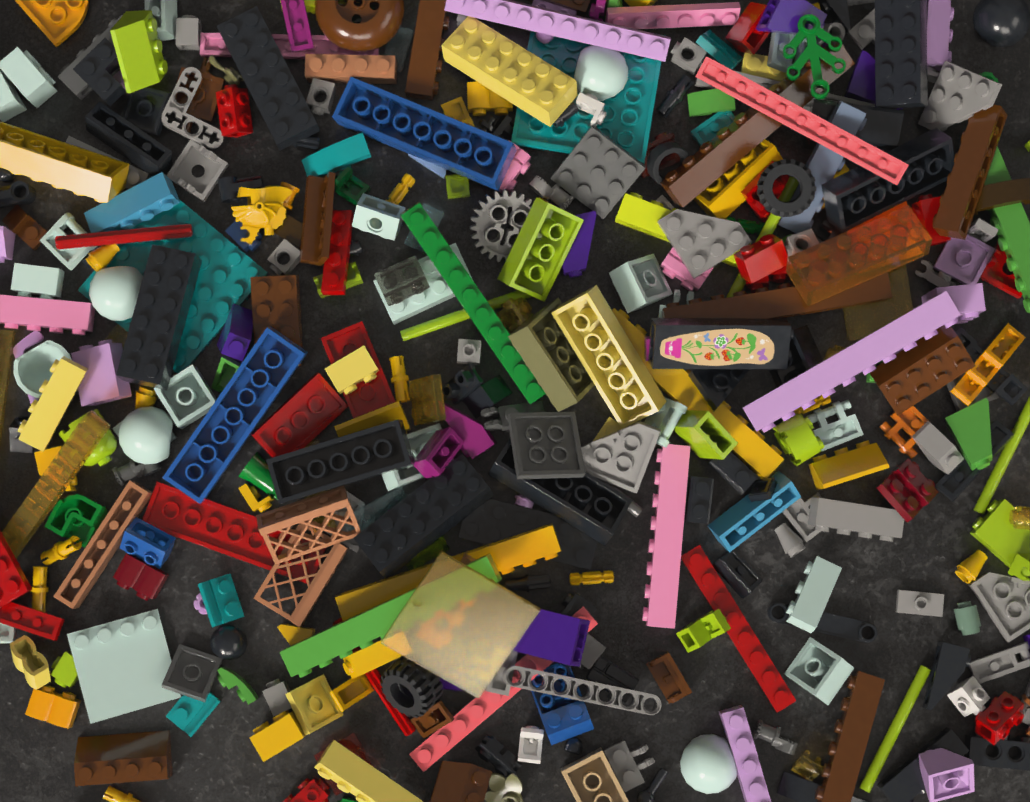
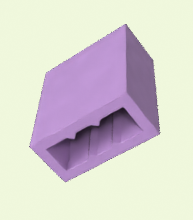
[71,340,132,406]

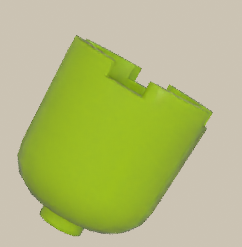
[59,409,117,467]

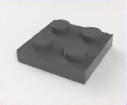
[162,644,222,702]

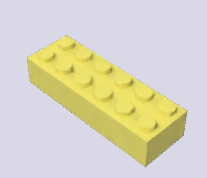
[441,16,577,127]
[551,285,667,429]

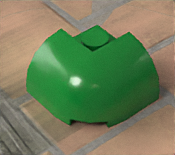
[44,494,108,548]

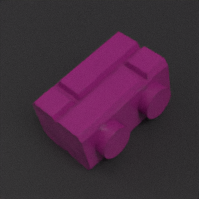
[413,427,464,478]

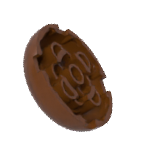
[315,0,405,52]

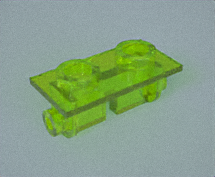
[406,536,450,570]

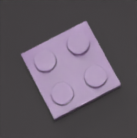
[933,234,995,285]

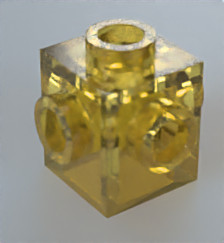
[496,297,533,333]

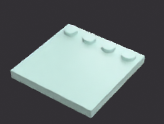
[67,609,181,724]

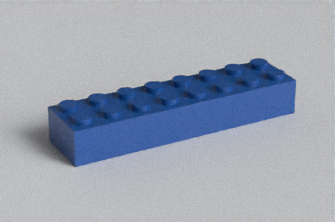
[332,77,517,191]
[162,326,308,504]

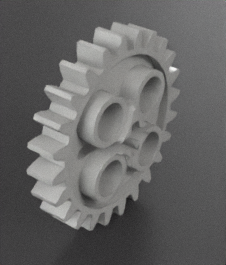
[469,189,532,262]

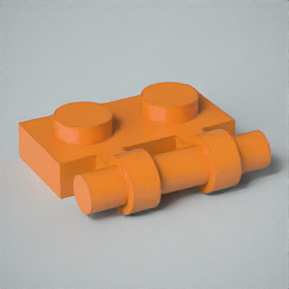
[879,406,928,459]

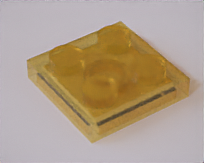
[409,374,446,426]

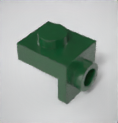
[335,166,370,206]

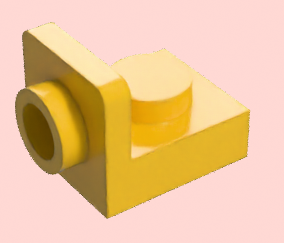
[238,483,275,513]

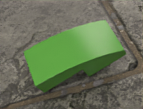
[687,89,736,117]
[217,666,259,705]

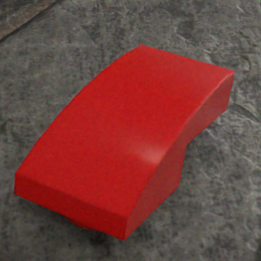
[746,264,791,293]

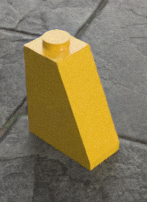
[343,630,413,679]

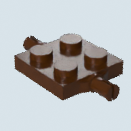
[175,57,226,132]

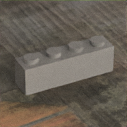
[808,498,904,542]

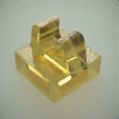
[791,750,823,781]

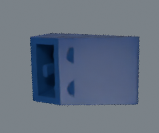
[531,663,594,745]

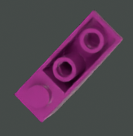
[434,400,497,459]

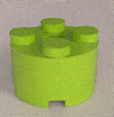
[773,413,824,466]

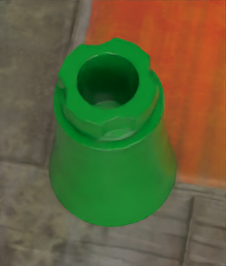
[238,451,278,500]

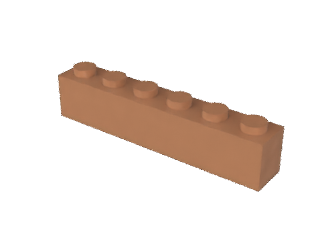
[53,480,153,609]

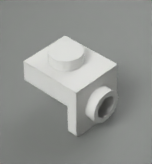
[576,93,606,127]
[517,726,544,764]

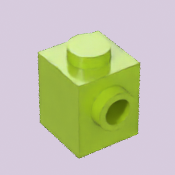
[50,650,79,688]

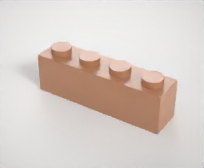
[305,54,398,84]

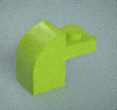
[676,609,731,653]

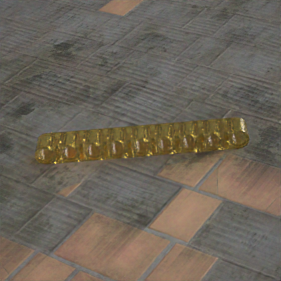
[2,410,110,559]

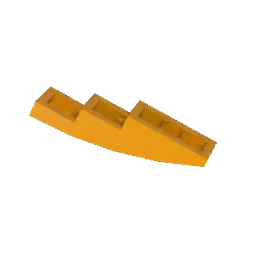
[950,323,1026,406]

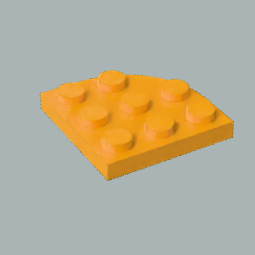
[15,0,89,47]

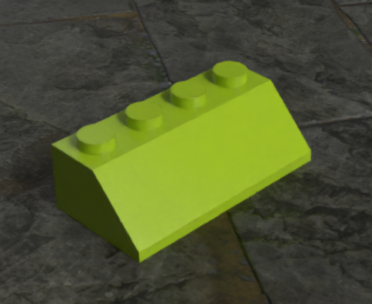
[497,197,584,302]

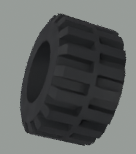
[757,159,816,217]
[380,654,443,718]

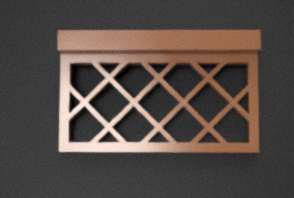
[256,485,361,565]
[253,523,349,627]

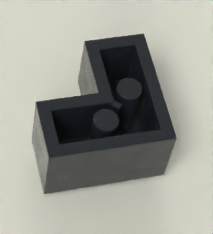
[73,38,126,106]

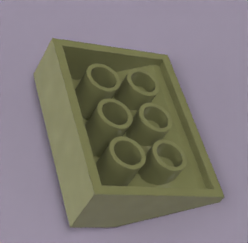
[508,298,595,412]

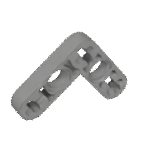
[161,67,223,149]

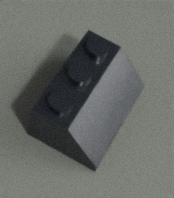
[769,325,823,388]

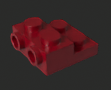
[877,458,938,522]

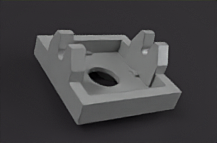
[166,139,229,202]

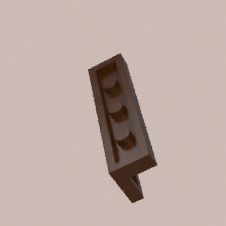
[300,172,335,266]

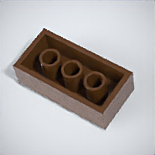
[250,275,304,366]
[870,325,975,416]

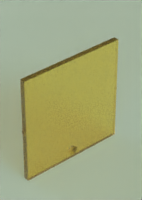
[381,551,540,699]

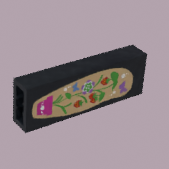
[648,318,794,369]

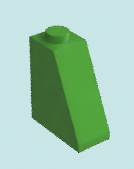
[945,398,992,470]

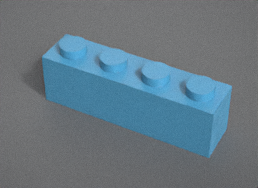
[84,172,180,233]
[708,471,801,552]

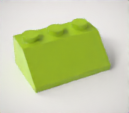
[110,10,168,93]

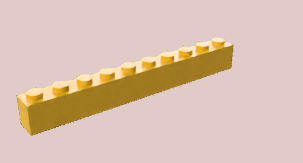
[612,308,784,479]
[335,523,561,621]

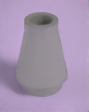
[774,523,806,558]

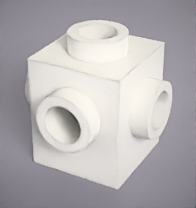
[947,676,990,717]

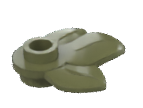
[209,55,243,87]
[485,773,523,802]

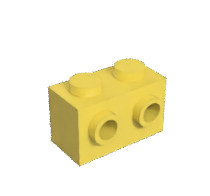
[325,346,379,395]

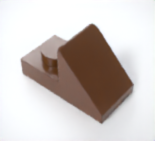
[2,205,47,251]
[410,699,454,738]

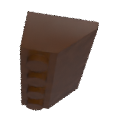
[74,730,173,786]
[430,761,492,802]

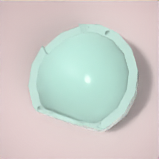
[574,45,628,101]
[89,266,143,321]
[13,340,72,398]
[119,406,173,465]
[680,734,737,794]

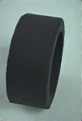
[646,142,690,185]

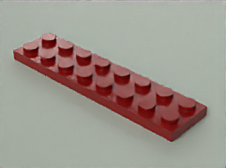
[143,481,326,584]

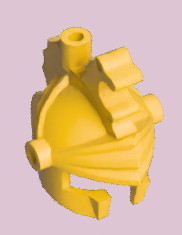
[231,185,292,244]

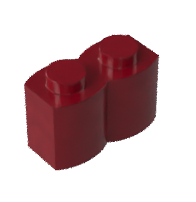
[113,553,169,601]

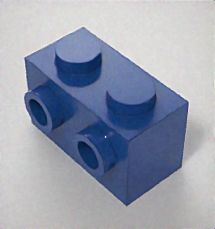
[120,517,176,569]

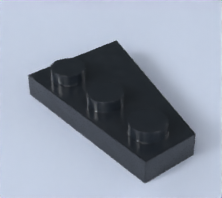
[688,369,750,411]

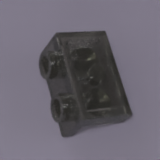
[374,256,430,306]

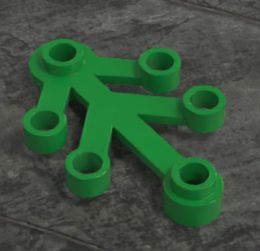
[783,14,846,100]

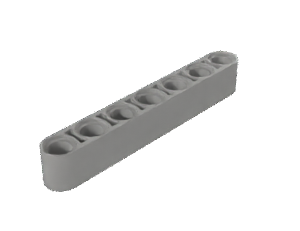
[503,666,661,715]

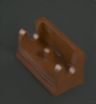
[646,651,692,704]

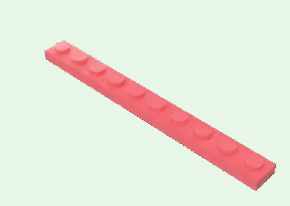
[695,56,909,185]
[409,606,598,772]

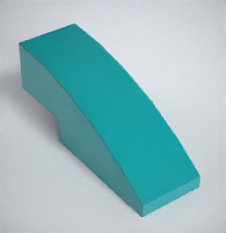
[302,132,371,177]

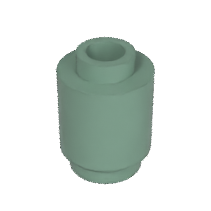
[954,601,981,636]

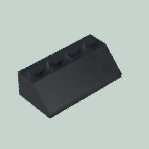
[804,99,904,152]

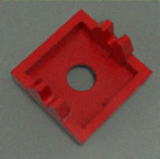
[741,161,790,223]
[980,241,1022,299]

